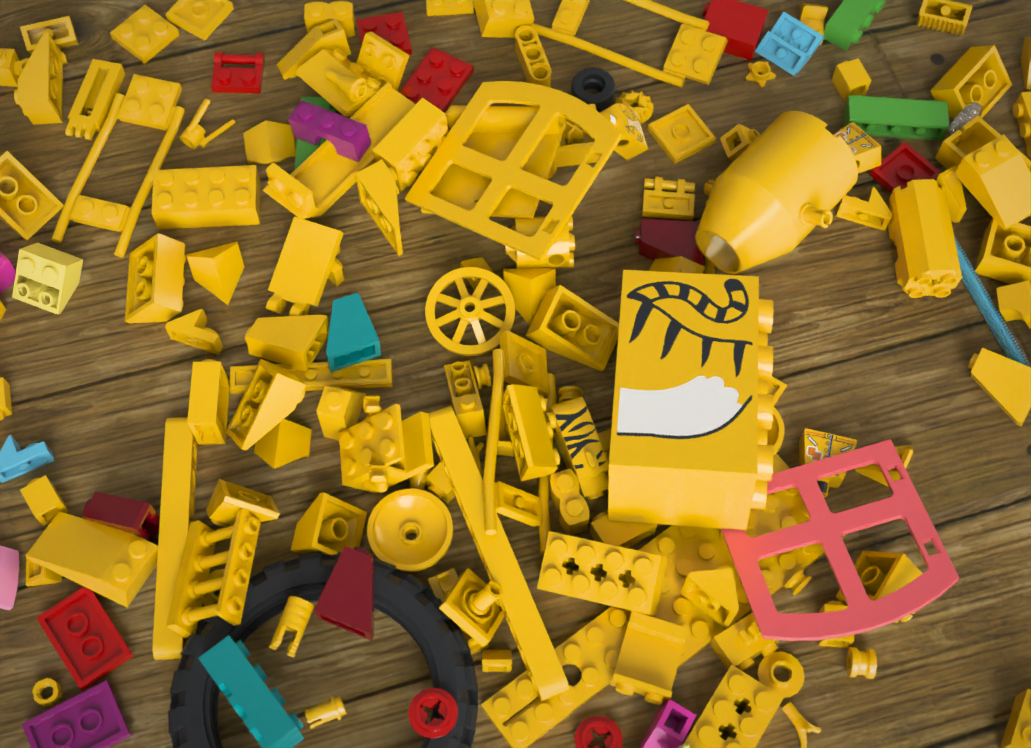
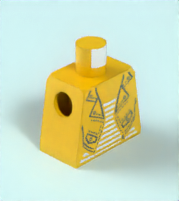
[600,103,648,160]

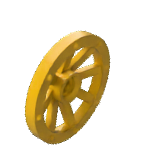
[425,267,515,356]

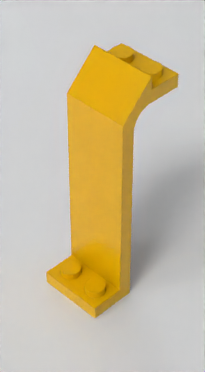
[262,82,416,219]

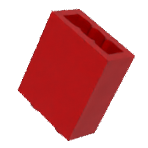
[702,0,769,61]

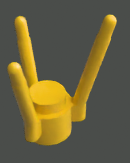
[180,99,235,150]

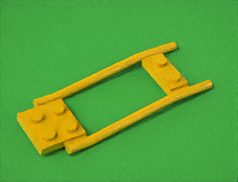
[531,0,727,88]
[51,74,185,257]
[483,330,557,555]

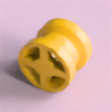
[846,647,877,679]

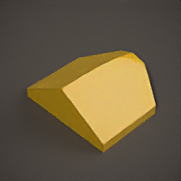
[243,120,296,164]

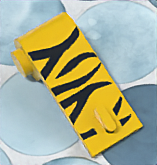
[545,396,609,481]

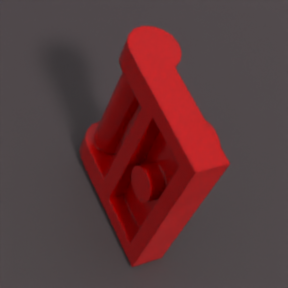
[211,51,265,94]

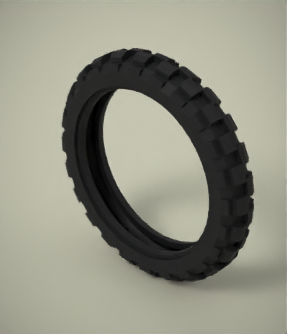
[168,552,478,748]

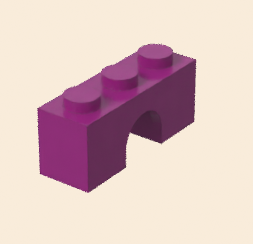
[288,100,372,162]

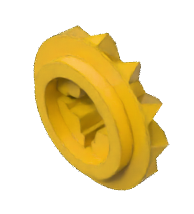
[615,89,654,124]

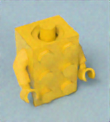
[339,396,434,493]

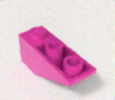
[638,700,696,748]

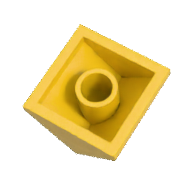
[680,568,739,629]

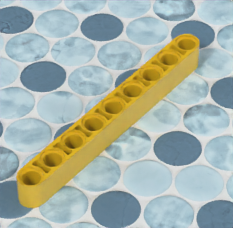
[153,417,198,660]

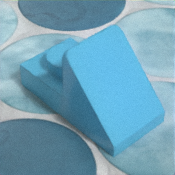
[0,435,55,483]

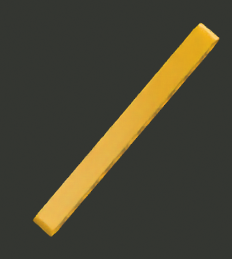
[428,406,569,701]

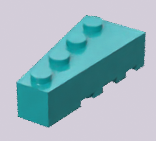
[198,636,304,748]

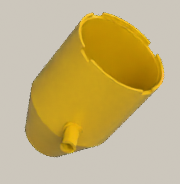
[695,111,858,274]

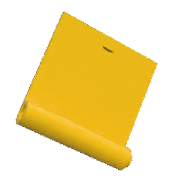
[421,105,566,219]

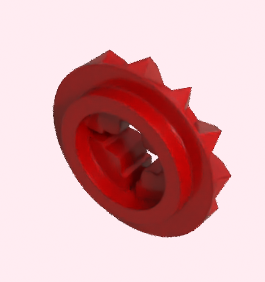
[408,688,458,739]
[574,716,623,748]

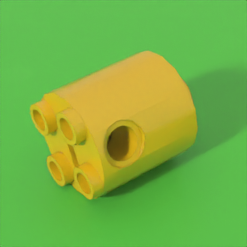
[505,216,575,269]

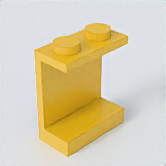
[610,611,689,705]

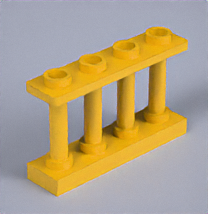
[166,508,261,638]

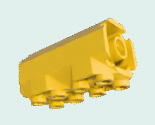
[888,179,962,298]

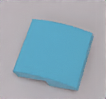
[755,12,825,76]

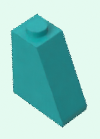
[326,293,381,372]

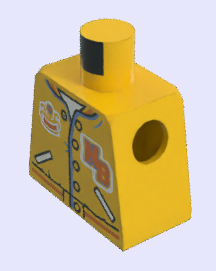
[833,122,881,174]
[799,428,857,498]

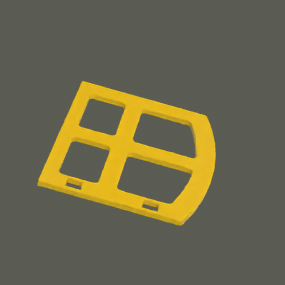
[404,81,622,262]

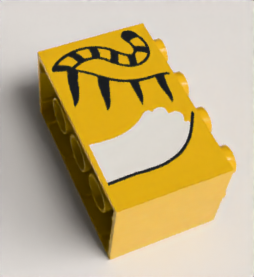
[608,270,773,530]

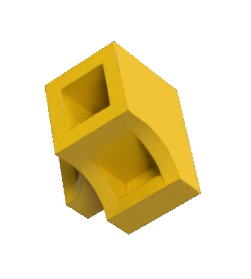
[996,280,1031,329]

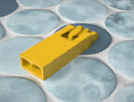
[66,59,125,140]

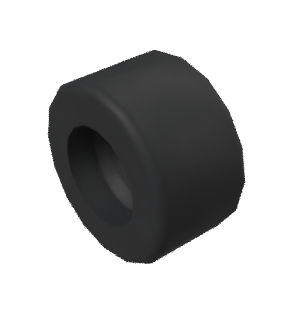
[571,67,615,113]

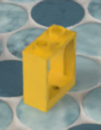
[187,359,230,445]

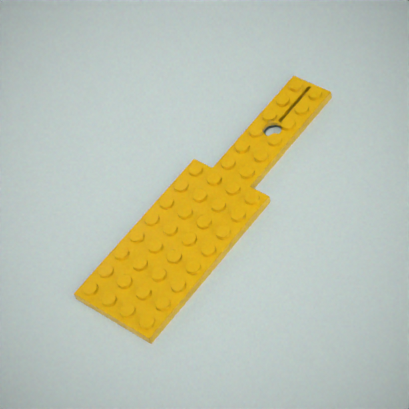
[481,453,848,748]

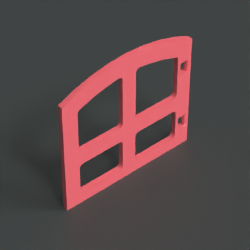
[720,439,959,641]

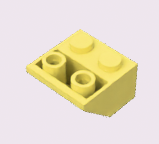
[12,243,83,315]

